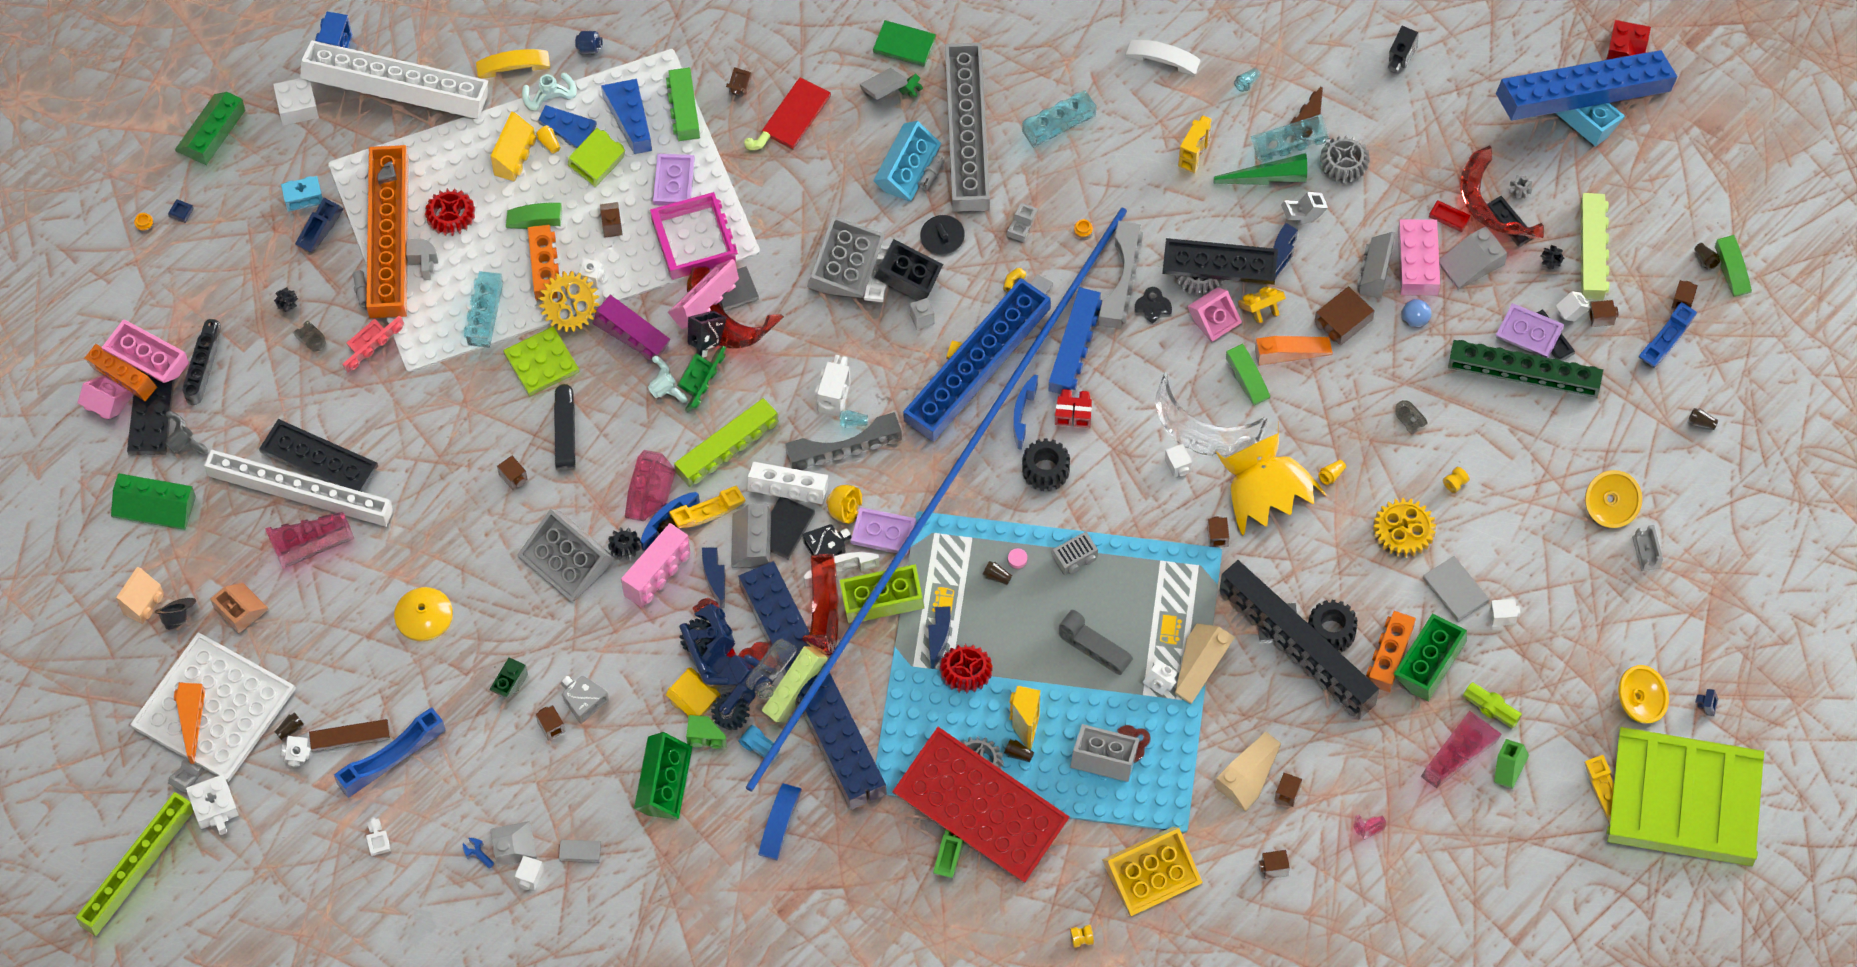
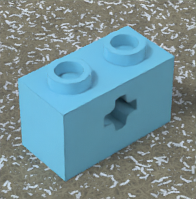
[281,176,323,212]

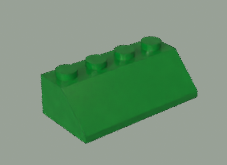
[175,92,246,166]
[111,473,196,530]
[1394,613,1467,702]
[634,732,692,820]

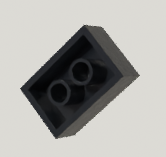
[874,239,944,301]

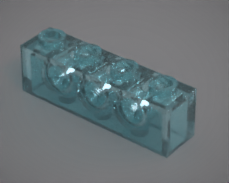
[1022,90,1097,148]
[1251,114,1330,162]
[464,271,503,348]

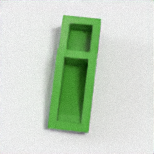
[506,203,562,229]
[1715,235,1752,297]
[1226,343,1270,406]
[933,830,964,879]

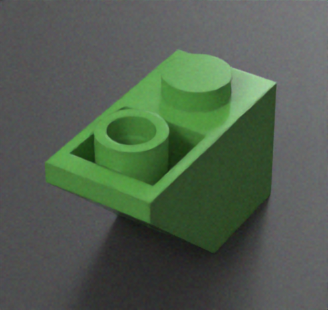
[686,715,727,749]
[1494,739,1529,789]

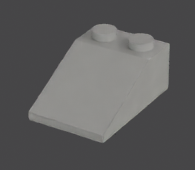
[1439,226,1507,290]

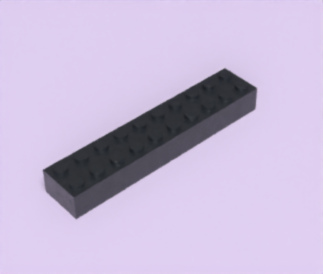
[1219,560,1379,720]

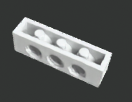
[747,462,828,504]

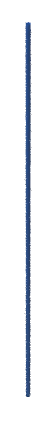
[746,208,1127,792]

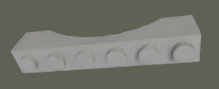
[1099,221,1143,329]

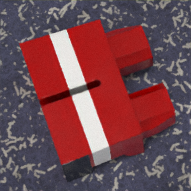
[1055,389,1092,428]

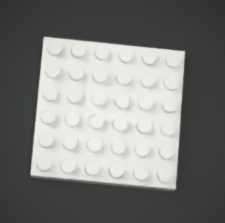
[130,632,296,782]

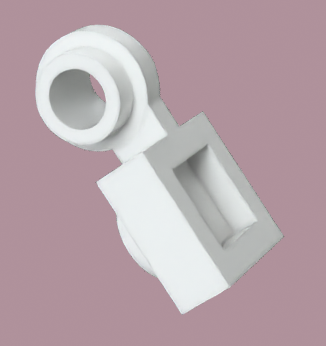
[366,817,391,856]

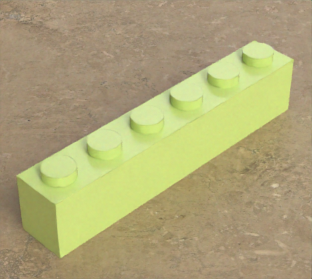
[1580,193,1609,300]

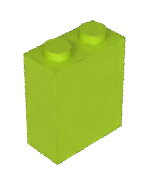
[567,128,625,187]

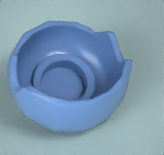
[1401,299,1432,327]

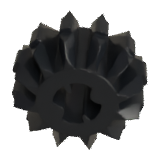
[608,527,641,560]

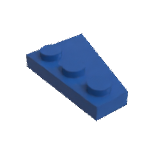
[538,105,597,148]

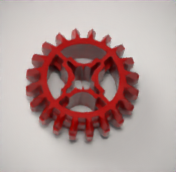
[425,188,475,236]
[940,643,993,694]

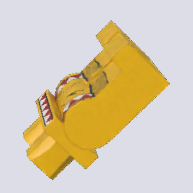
[1178,115,1212,173]

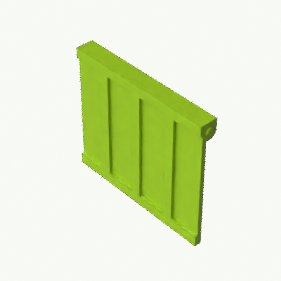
[1606,727,1765,867]

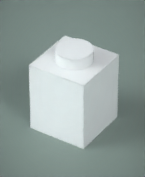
[1556,291,1591,322]
[1165,444,1192,477]
[1490,599,1520,627]
[515,856,544,890]

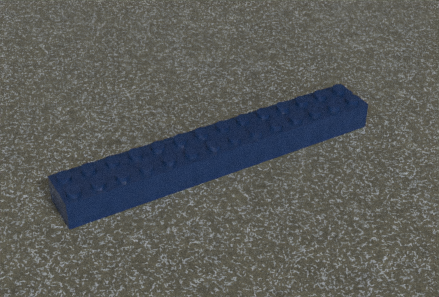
[738,561,887,810]

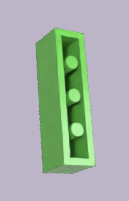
[666,67,700,141]

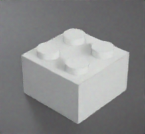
[273,78,319,126]

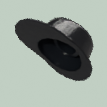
[154,598,196,630]

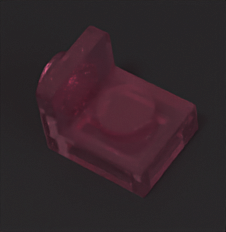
[1353,815,1386,840]

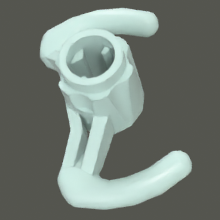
[522,73,576,111]
[648,356,688,403]

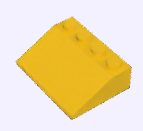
[1102,827,1203,916]

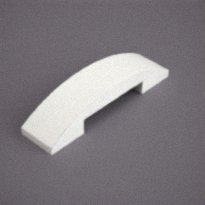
[1126,40,1200,76]
[864,246,889,302]
[804,552,879,588]

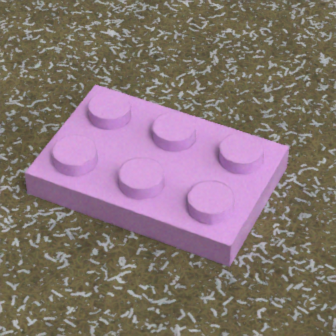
[653,154,695,205]
[1496,303,1564,358]
[851,507,916,556]

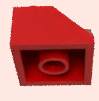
[1606,20,1651,60]

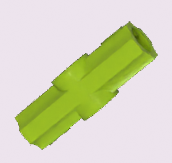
[1463,682,1522,729]

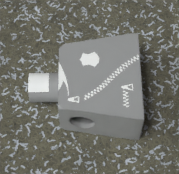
[561,676,609,724]

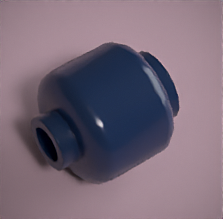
[575,31,603,54]

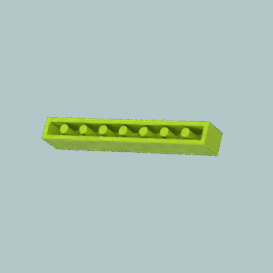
[75,792,194,936]

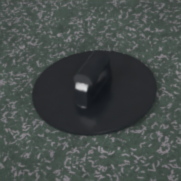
[920,215,965,255]

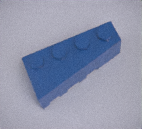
[601,78,652,154]

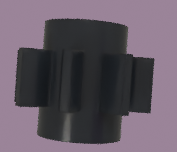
[1540,245,1565,269]
[274,287,298,312]

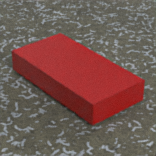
[1429,200,1471,232]

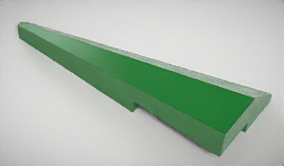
[1214,153,1307,185]

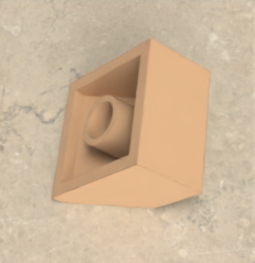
[116,567,164,624]

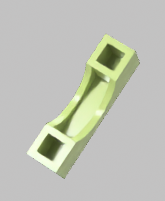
[762,646,828,722]

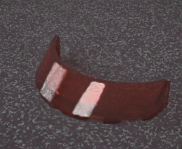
[1460,145,1544,238]
[687,266,784,349]
[803,554,839,656]

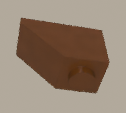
[600,202,623,238]

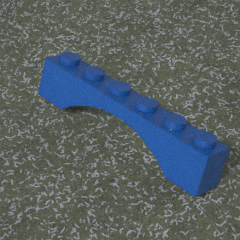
[334,707,446,798]

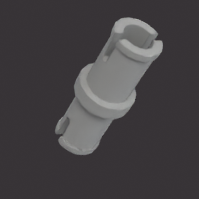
[918,155,945,190]
[352,270,367,307]

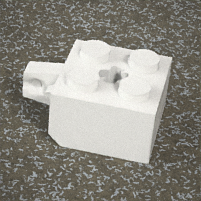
[186,774,239,835]

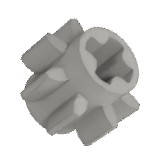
[1510,175,1532,199]

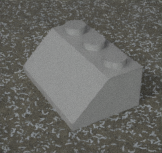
[1357,232,1395,299]
[731,504,771,568]
[1070,724,1140,782]

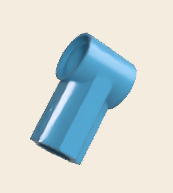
[738,725,780,760]

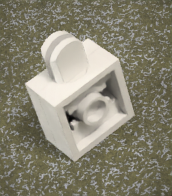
[815,355,851,417]

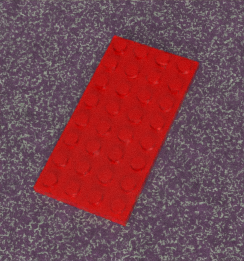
[892,727,1070,884]

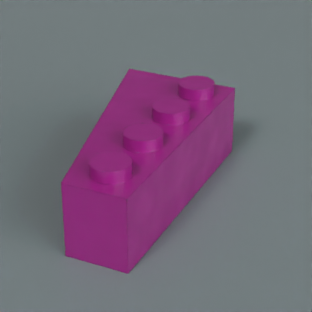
[593,294,670,360]

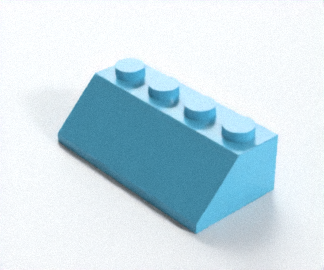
[1556,103,1625,147]
[873,121,942,201]

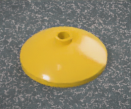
[1585,470,1642,528]
[394,587,453,641]
[1618,665,1669,724]

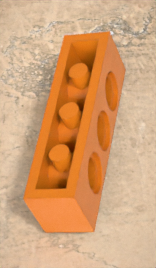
[528,225,559,301]
[84,344,157,401]
[1366,611,1416,693]

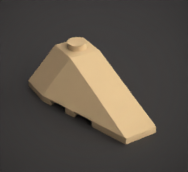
[1175,623,1235,704]
[1215,732,1281,812]

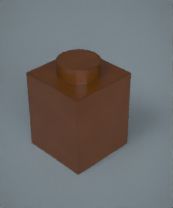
[1671,280,1698,309]
[1588,300,1619,327]
[497,455,528,490]
[1207,516,1229,547]
[536,705,566,741]
[1274,772,1302,807]
[1259,850,1290,879]

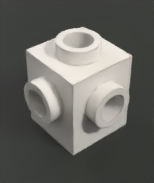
[577,259,605,290]
[1143,660,1178,695]
[280,736,310,767]

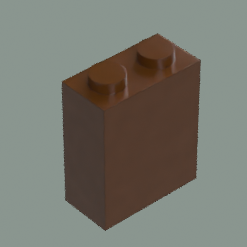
[1315,286,1375,346]

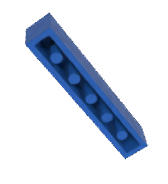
[1048,287,1102,394]

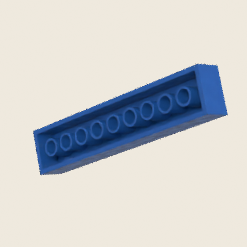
[1496,50,1678,121]
[903,278,1051,442]

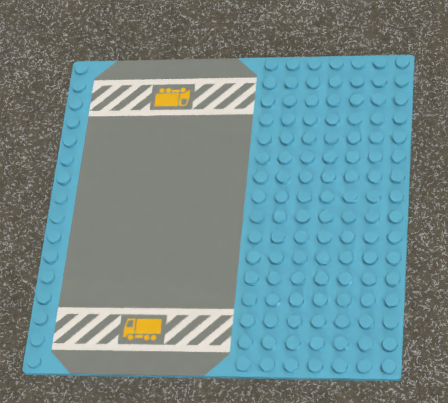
[876,511,1222,833]

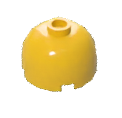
[826,485,862,524]

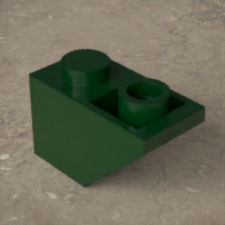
[490,657,528,698]

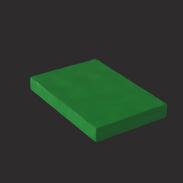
[873,20,936,67]

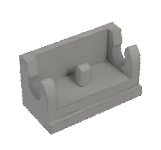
[1632,525,1663,571]

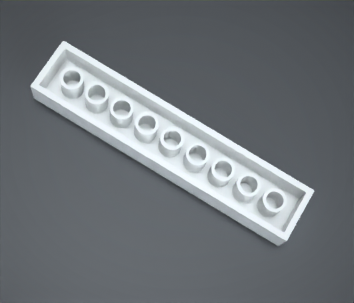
[300,40,489,119]

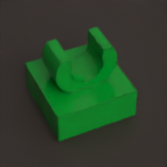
[898,73,923,98]

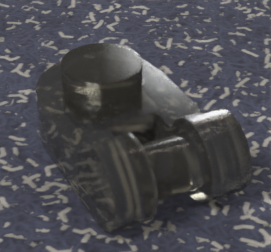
[293,320,326,351]
[1395,400,1428,434]

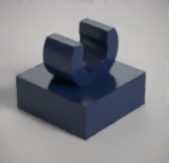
[1695,689,1719,716]

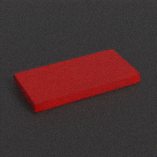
[762,77,831,149]

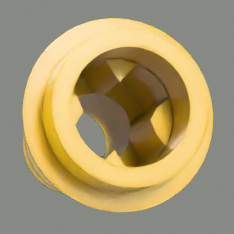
[536,126,561,154]
[1318,459,1346,485]

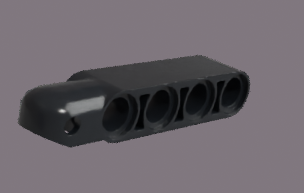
[182,319,221,405]
[554,384,576,470]

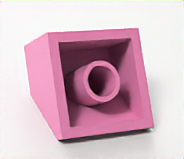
[1187,287,1242,342]
[78,375,133,419]

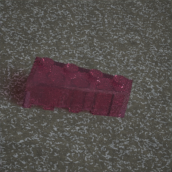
[265,512,354,569]
[1420,711,1502,788]

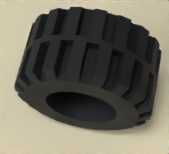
[1022,438,1070,491]
[1308,599,1358,652]

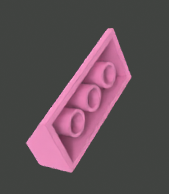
[668,259,739,329]
[102,319,189,383]

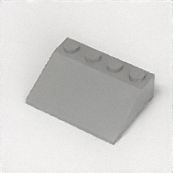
[807,215,885,298]
[517,509,615,602]

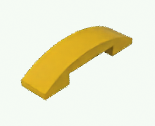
[476,49,550,79]
[669,485,746,528]
[1584,755,1614,823]

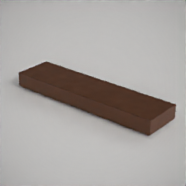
[309,719,390,752]

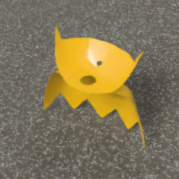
[1215,421,1326,536]

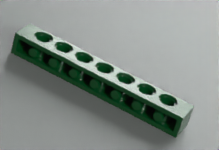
[1448,340,1604,398]

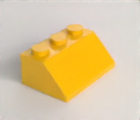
[490,111,537,182]
[1009,686,1040,750]

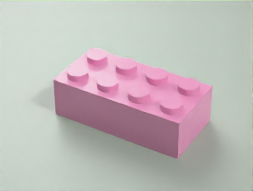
[1398,219,1440,296]
[621,523,690,608]

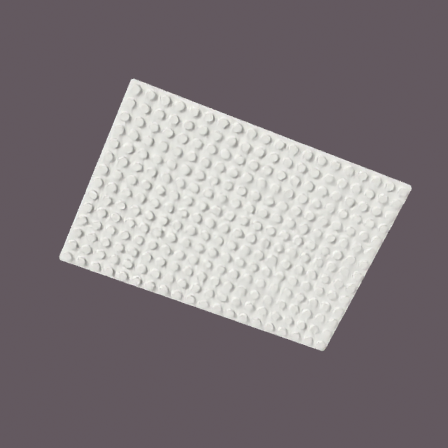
[329,49,760,372]

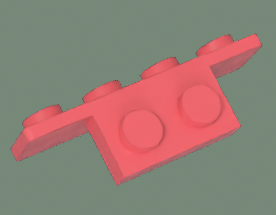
[342,316,404,372]

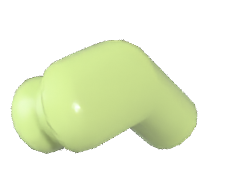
[744,131,771,151]

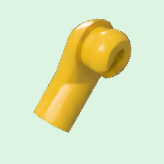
[1003,268,1026,292]

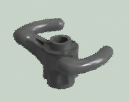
[165,411,208,454]

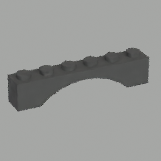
[785,412,902,470]

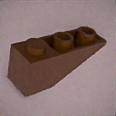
[1290,86,1323,145]

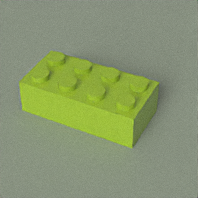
[840,564,925,624]

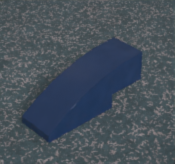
[295,198,344,253]
[1273,223,1298,279]
[702,547,726,608]
[928,606,951,669]

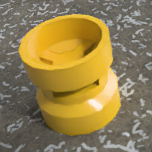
[1443,466,1470,493]
[1070,925,1094,948]

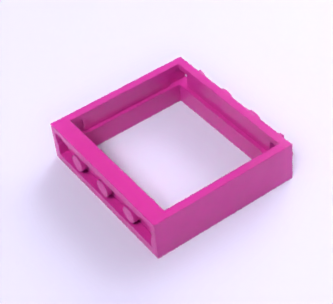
[650,192,738,280]

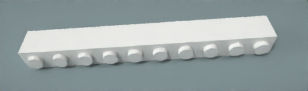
[204,450,393,527]

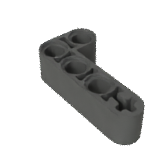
[1059,610,1133,675]

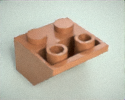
[210,583,269,634]

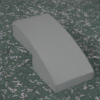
[1007,203,1038,242]
[168,758,204,792]

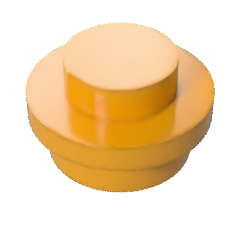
[134,213,153,231]
[1074,219,1093,237]

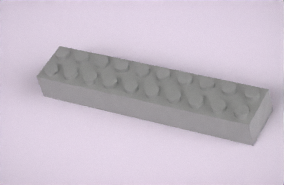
[945,43,990,212]

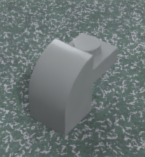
[1281,192,1328,225]
[406,239,438,280]

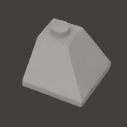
[491,821,537,866]

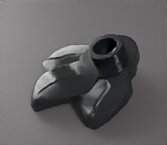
[1135,287,1172,324]

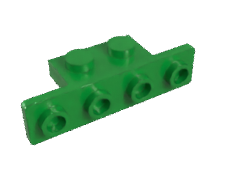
[677,346,726,412]

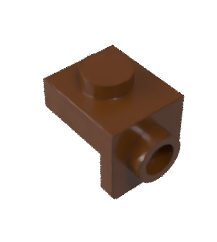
[726,67,753,95]

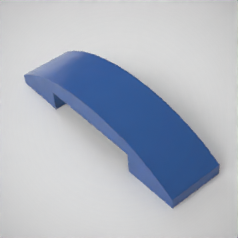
[1639,302,1697,367]
[1013,375,1038,450]
[641,492,700,552]
[758,783,802,861]

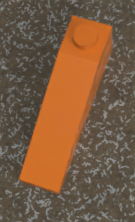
[1255,336,1333,366]
[174,682,205,764]

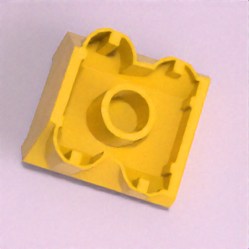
[666,667,721,718]

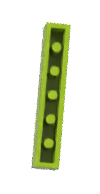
[674,398,779,487]

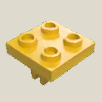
[1237,286,1286,324]

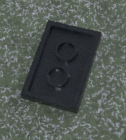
[770,497,815,560]

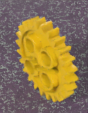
[538,271,600,332]
[1373,498,1436,558]

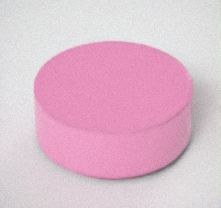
[1008,548,1027,569]

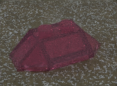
[625,450,676,521]

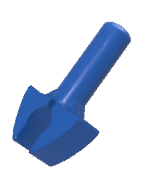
[463,838,494,868]

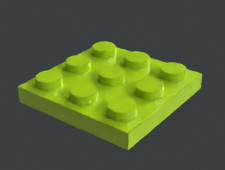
[503,326,580,397]

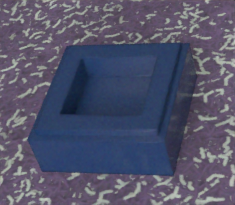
[168,199,194,223]

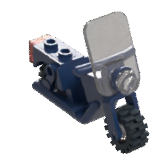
[679,598,797,730]

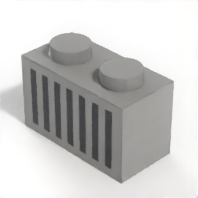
[1053,532,1098,575]

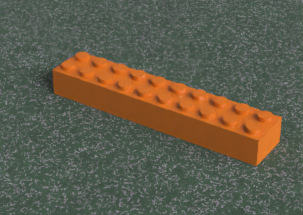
[366,145,409,318]

